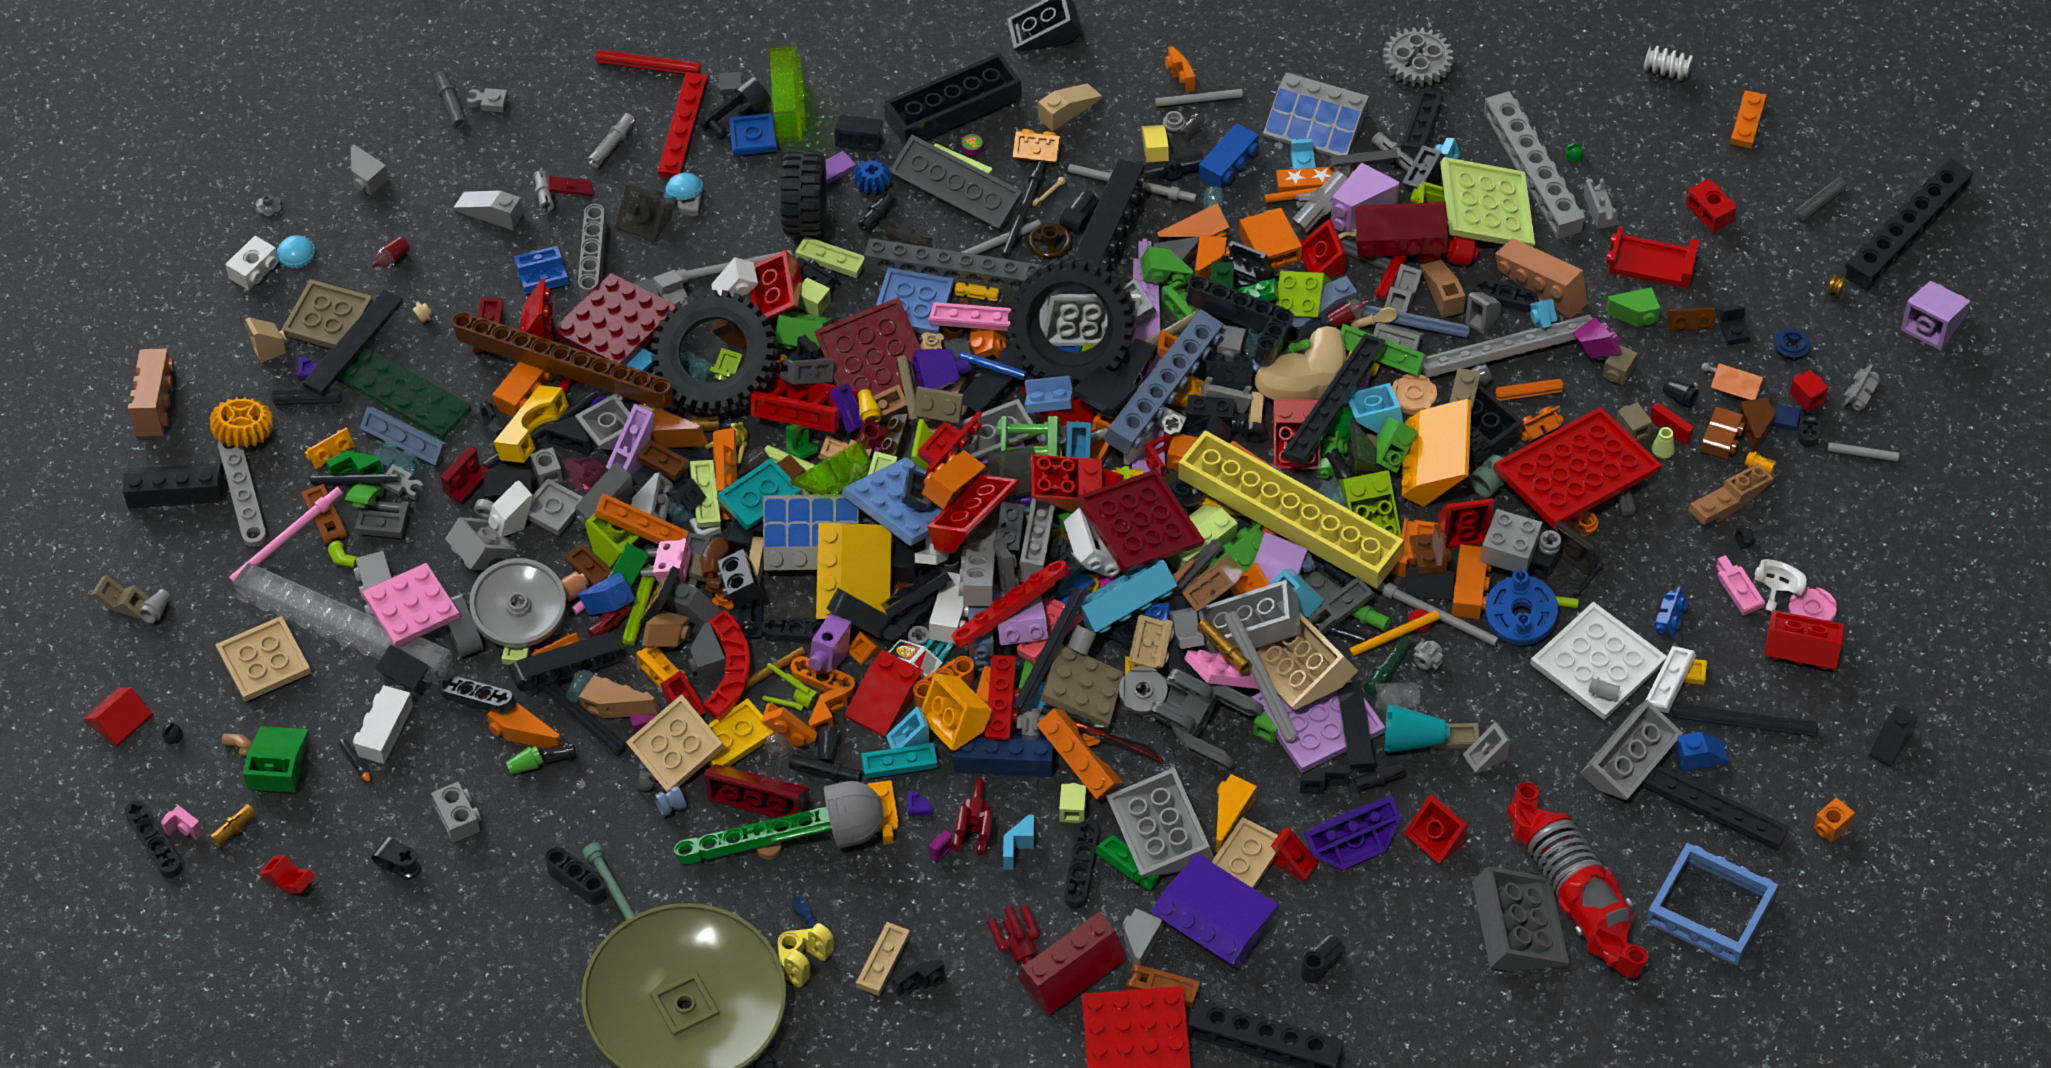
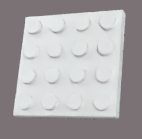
[1530,602,1667,720]

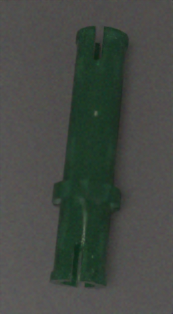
[1363,636,1413,696]

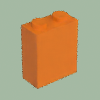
[1239,208,1302,269]

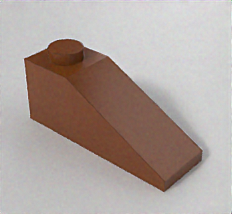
[650,408,708,448]

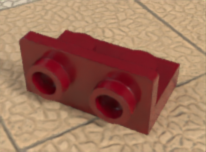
[440,445,490,503]

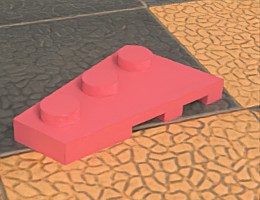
[1017,596,1083,664]

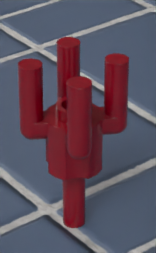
[952,779,993,856]
[986,905,1041,965]

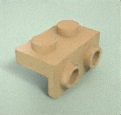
[1128,615,1174,669]

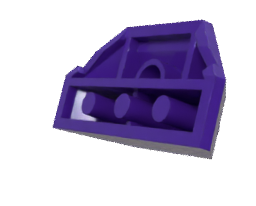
[1303,796,1402,870]

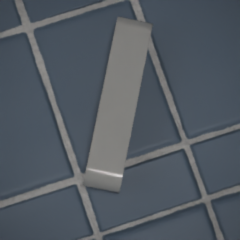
[578,204,606,300]

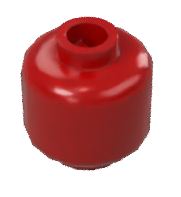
[1444,236,1479,266]

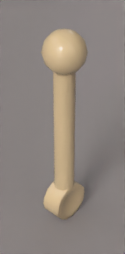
[1033,177,1066,208]

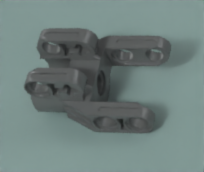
[1150,669,1264,771]

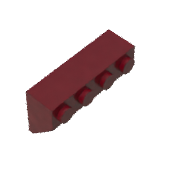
[1355,202,1448,258]
[704,764,810,818]
[1017,912,1127,1016]

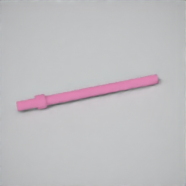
[229,487,343,584]

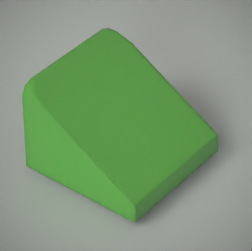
[1253,709,1277,744]

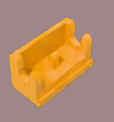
[636,646,688,690]

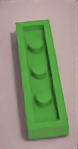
[1340,324,1427,376]

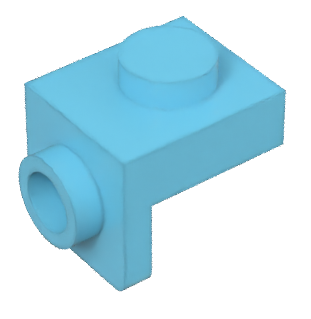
[1530,299,1557,328]

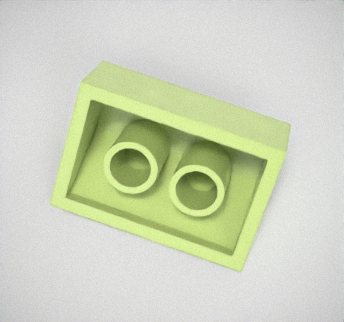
[1166,505,1238,571]

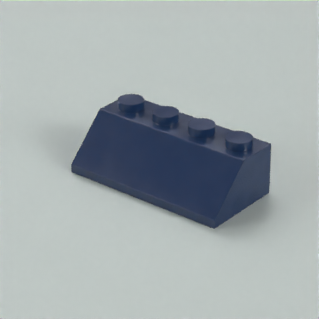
[954,730,1054,777]

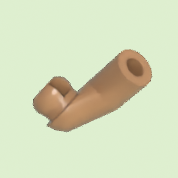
[222,734,253,756]

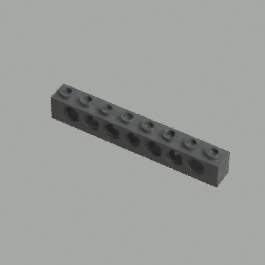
[864,238,1041,295]

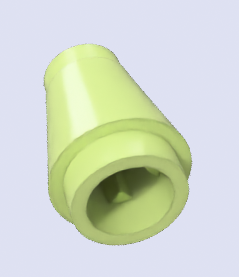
[1652,427,1675,460]

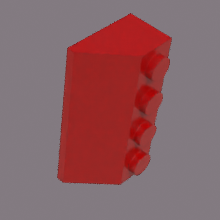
[927,475,1019,553]

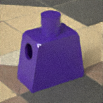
[912,349,969,391]

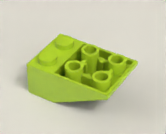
[1338,470,1401,538]

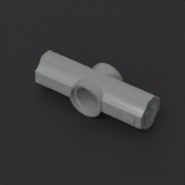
[1291,171,1348,233]

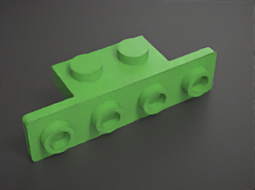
[1200,519,1264,573]

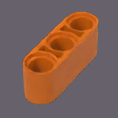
[913,656,975,708]

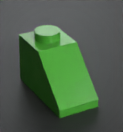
[1606,287,1660,327]

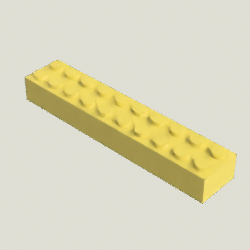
[1179,430,1404,589]

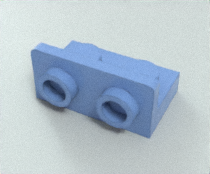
[1024,376,1074,413]

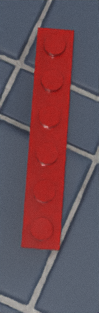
[658,72,708,178]

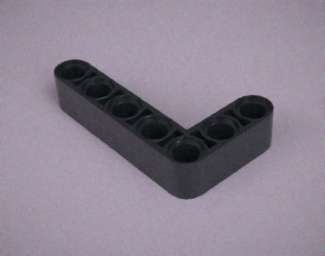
[1185,276,1294,366]

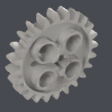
[1383,27,1454,87]

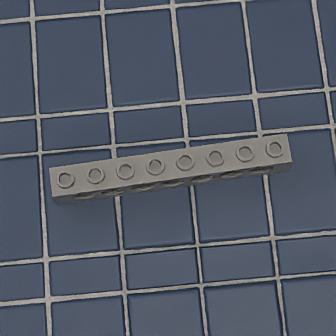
[1484,91,1585,240]

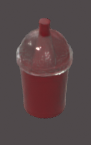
[371,236,410,268]
[1326,299,1369,328]

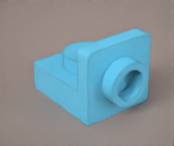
[1291,139,1316,169]

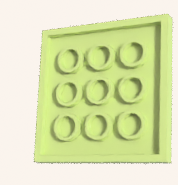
[1440,157,1535,247]

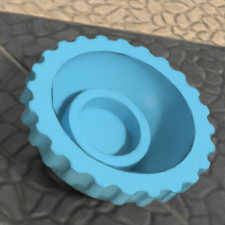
[665,173,703,200]
[277,235,315,269]

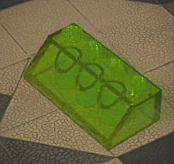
[790,440,872,496]

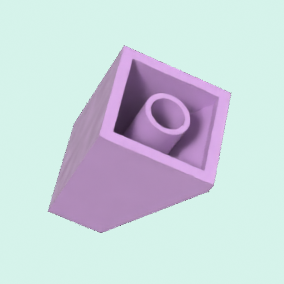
[1331,163,1399,233]
[1901,281,1971,350]

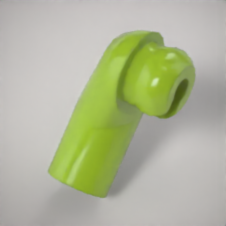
[328,541,358,568]

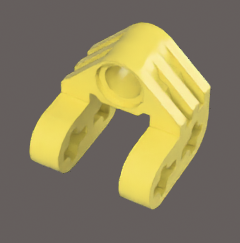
[778,923,834,987]

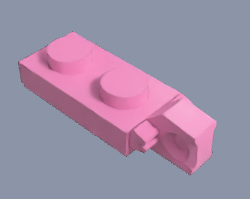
[1716,555,1765,616]

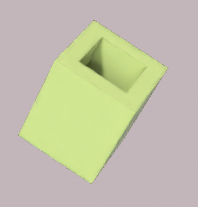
[797,278,831,316]
[1059,783,1086,823]

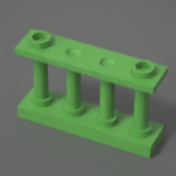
[997,416,1061,512]

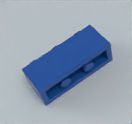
[1199,123,1259,191]

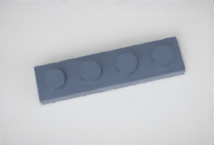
[360,407,447,466]

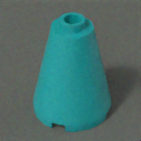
[1384,704,1450,753]

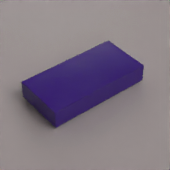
[829,384,864,433]

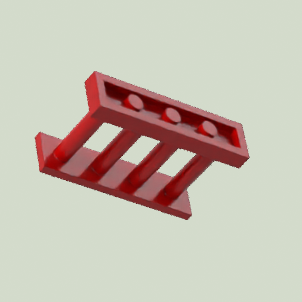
[751,373,859,433]

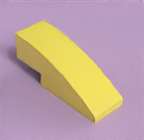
[1141,125,1169,162]

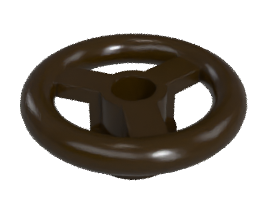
[1028,222,1073,259]

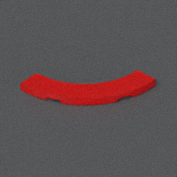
[703,609,751,721]

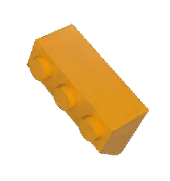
[921,673,992,750]

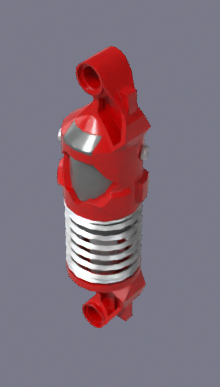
[1506,782,1648,978]

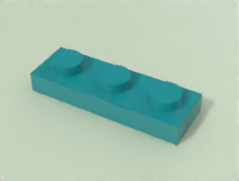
[861,743,938,779]

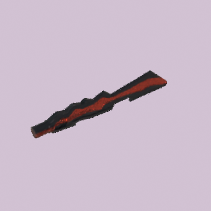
[1041,705,1164,764]

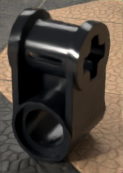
[371,837,420,879]

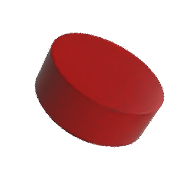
[1408,609,1432,633]

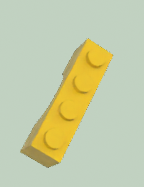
[494,385,569,463]

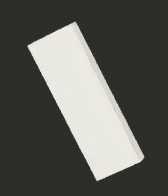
[1645,646,1696,713]

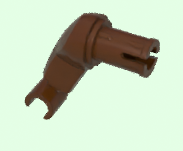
[700,537,730,593]

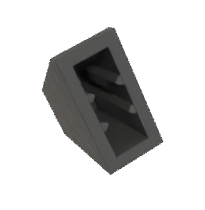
[575,462,635,529]

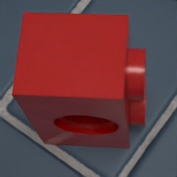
[1686,179,1737,233]

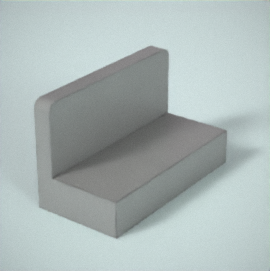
[1373,322,1424,351]

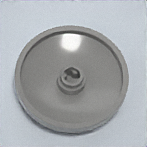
[469,558,566,648]

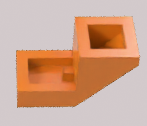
[808,686,848,732]

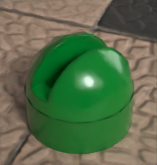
[1565,143,1583,162]

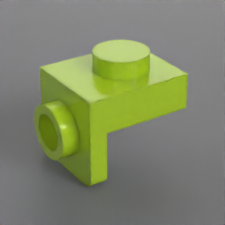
[709,348,745,381]

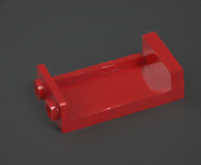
[1606,226,1699,289]

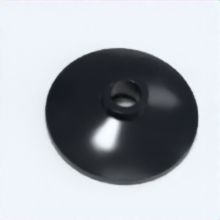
[1163,471,1206,507]

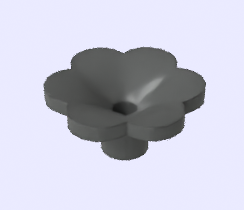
[255,194,282,218]

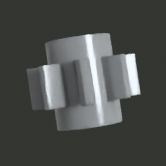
[1413,641,1443,670]
[1016,708,1045,736]

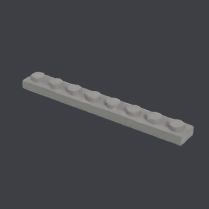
[1422,314,1593,377]

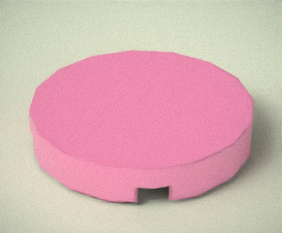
[1788,587,1837,622]

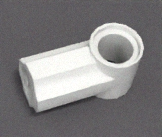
[1156,407,1186,435]

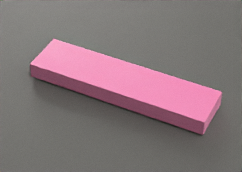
[928,302,1011,331]

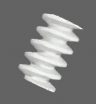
[1644,46,1693,81]

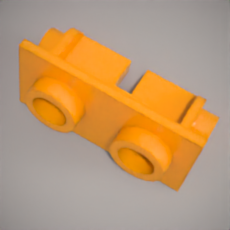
[304,428,355,469]

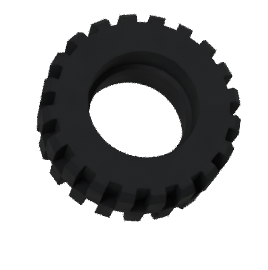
[781,151,827,237]

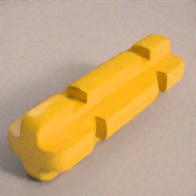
[955,282,999,301]

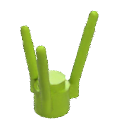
[762,663,819,711]

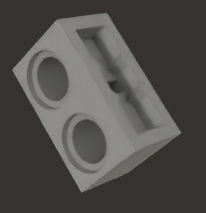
[431,782,481,843]

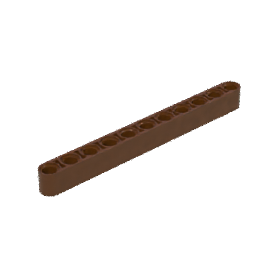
[452,312,674,409]

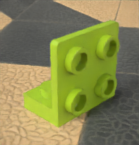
[1276,271,1331,318]

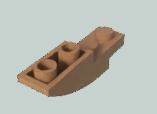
[1688,464,1774,525]

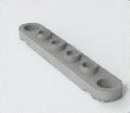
[218,441,266,548]

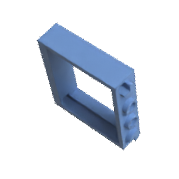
[1646,843,1778,966]

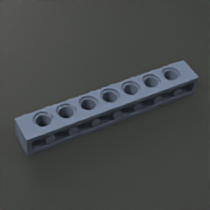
[1103,309,1223,455]

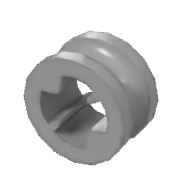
[1539,530,1561,555]
[908,626,929,646]

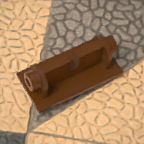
[1667,307,1715,331]

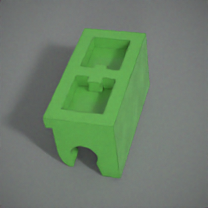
[1162,281,1198,328]

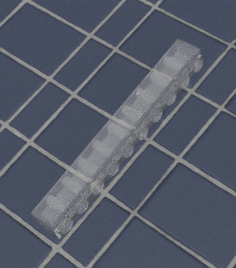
[233,562,453,685]

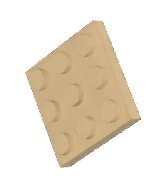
[215,616,311,702]
[626,694,726,792]

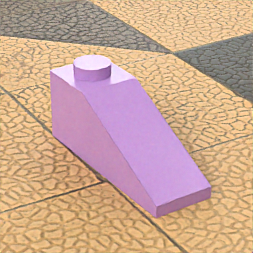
[606,404,655,476]

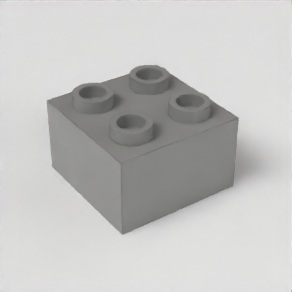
[1480,509,1542,574]

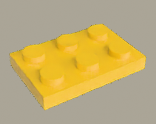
[707,699,777,767]

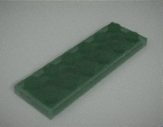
[336,346,472,441]

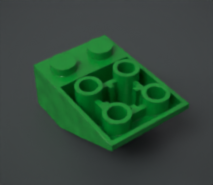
[243,726,309,793]

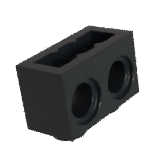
[717,549,763,608]

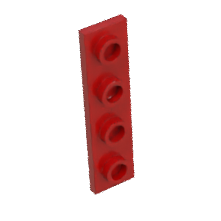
[917,411,982,475]
[985,655,1019,740]

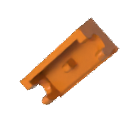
[1711,363,1765,400]

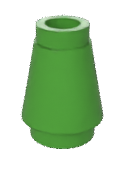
[506,746,544,775]

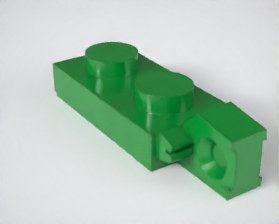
[1095,835,1159,890]

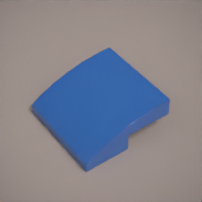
[514,246,569,295]

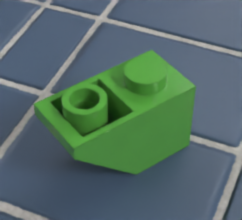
[1140,246,1193,287]
[1376,416,1418,473]

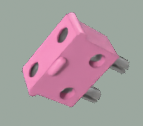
[641,538,692,583]

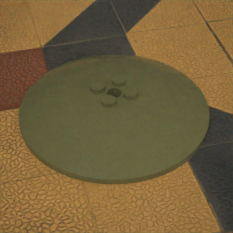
[582,903,786,1068]

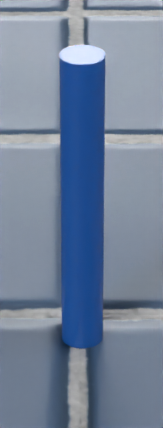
[959,351,1027,380]

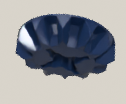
[1774,328,1811,360]

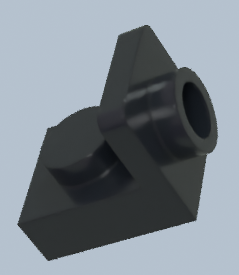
[665,479,706,511]

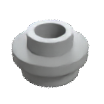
[1163,111,1185,132]

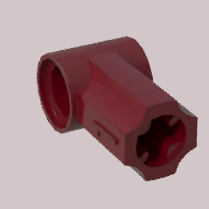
[855,421,904,450]

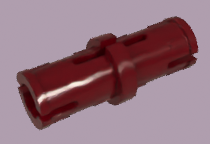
[587,604,632,638]

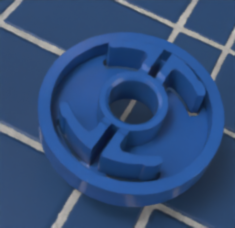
[1486,569,1558,645]

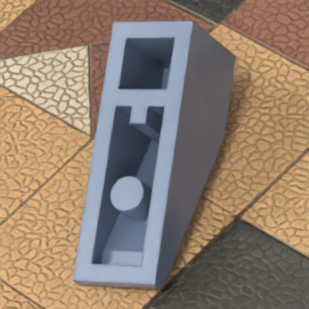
[1292,276,1357,327]

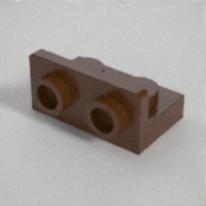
[1409,524,1451,574]

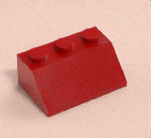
[1764,610,1844,670]

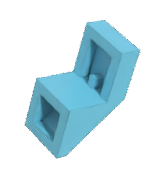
[1003,815,1034,870]

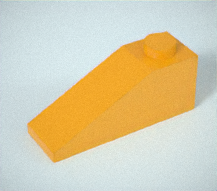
[1216,774,1257,853]

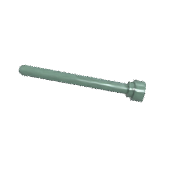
[582,842,635,920]

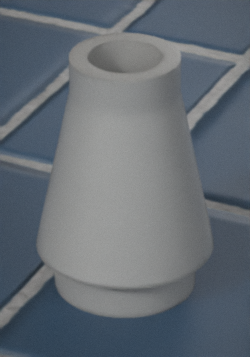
[139,589,171,623]

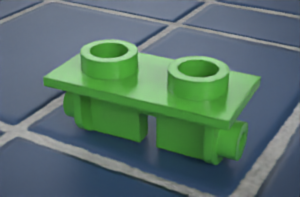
[1318,431,1348,482]

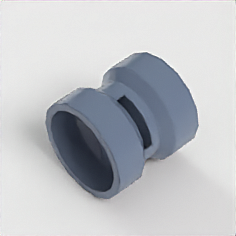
[654,786,687,817]

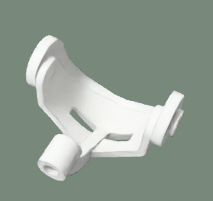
[1755,559,1807,611]

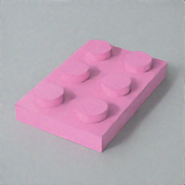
[1184,650,1259,689]

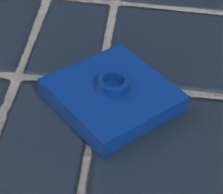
[729,113,777,156]

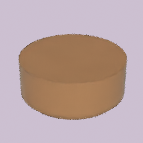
[757,842,781,860]

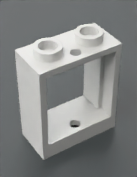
[1064,508,1121,578]

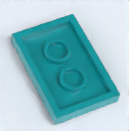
[717,458,801,530]

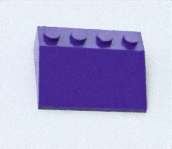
[1151,853,1280,969]

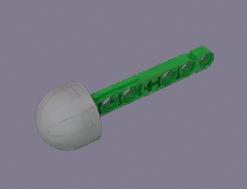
[674,781,883,864]

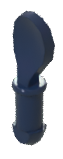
[792,897,818,929]

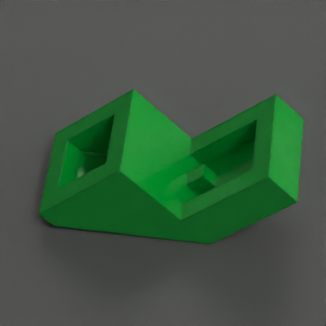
[326,451,383,475]

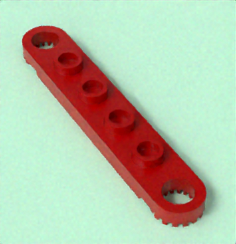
[951,561,1069,647]

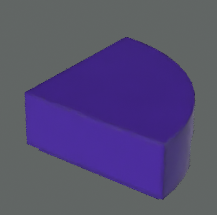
[297,357,317,380]
[907,791,932,816]

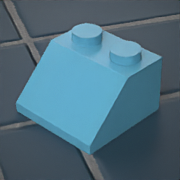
[1348,383,1403,433]

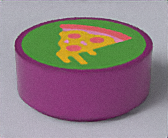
[961,134,983,155]

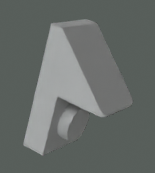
[653,270,688,306]

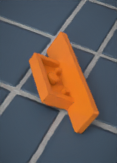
[713,428,737,522]

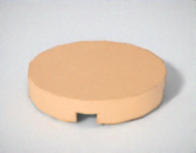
[1392,374,1437,415]

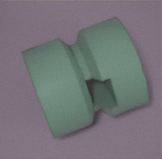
[1468,455,1506,498]

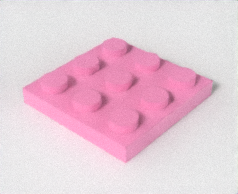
[362,563,460,647]

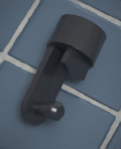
[700,76,772,138]

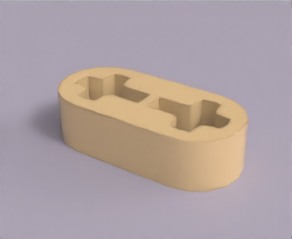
[1248,391,1264,423]

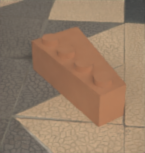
[1495,238,1588,319]
[128,349,174,436]

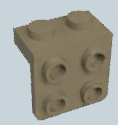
[913,386,967,425]

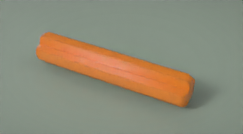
[1495,379,1563,401]

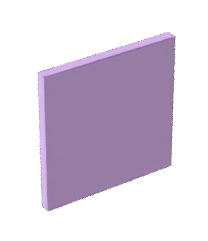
[1254,532,1308,584]

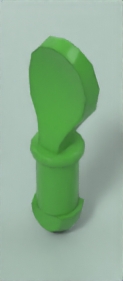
[1277,339,1311,357]

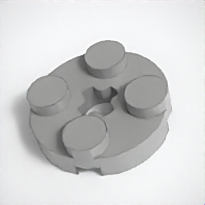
[1119,666,1167,715]

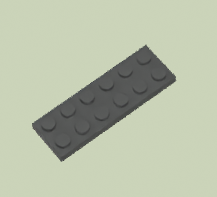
[890,135,1024,231]

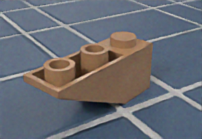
[1419,260,1465,318]
[579,675,659,718]

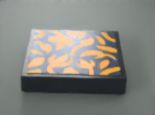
[639,565,680,627]

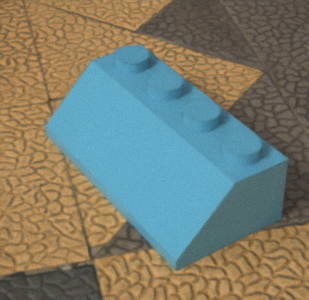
[1079,560,1177,634]

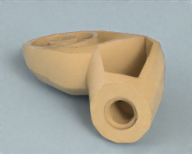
[1254,326,1347,400]

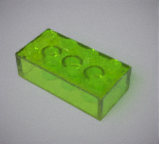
[769,45,806,142]

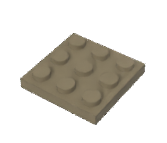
[282,279,373,349]
[1040,644,1124,728]

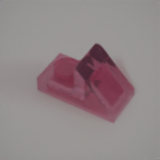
[564,457,608,492]

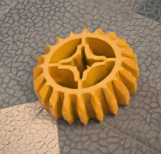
[210,397,273,448]

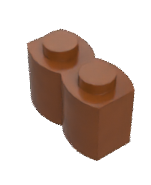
[1701,407,1745,459]

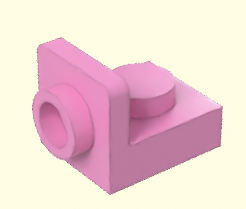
[161,805,203,840]

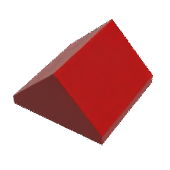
[1301,219,1346,278]
[84,687,153,747]
[1404,794,1468,864]

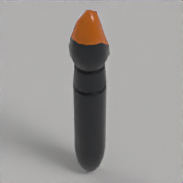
[339,738,370,782]

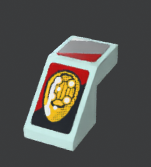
[889,639,943,678]

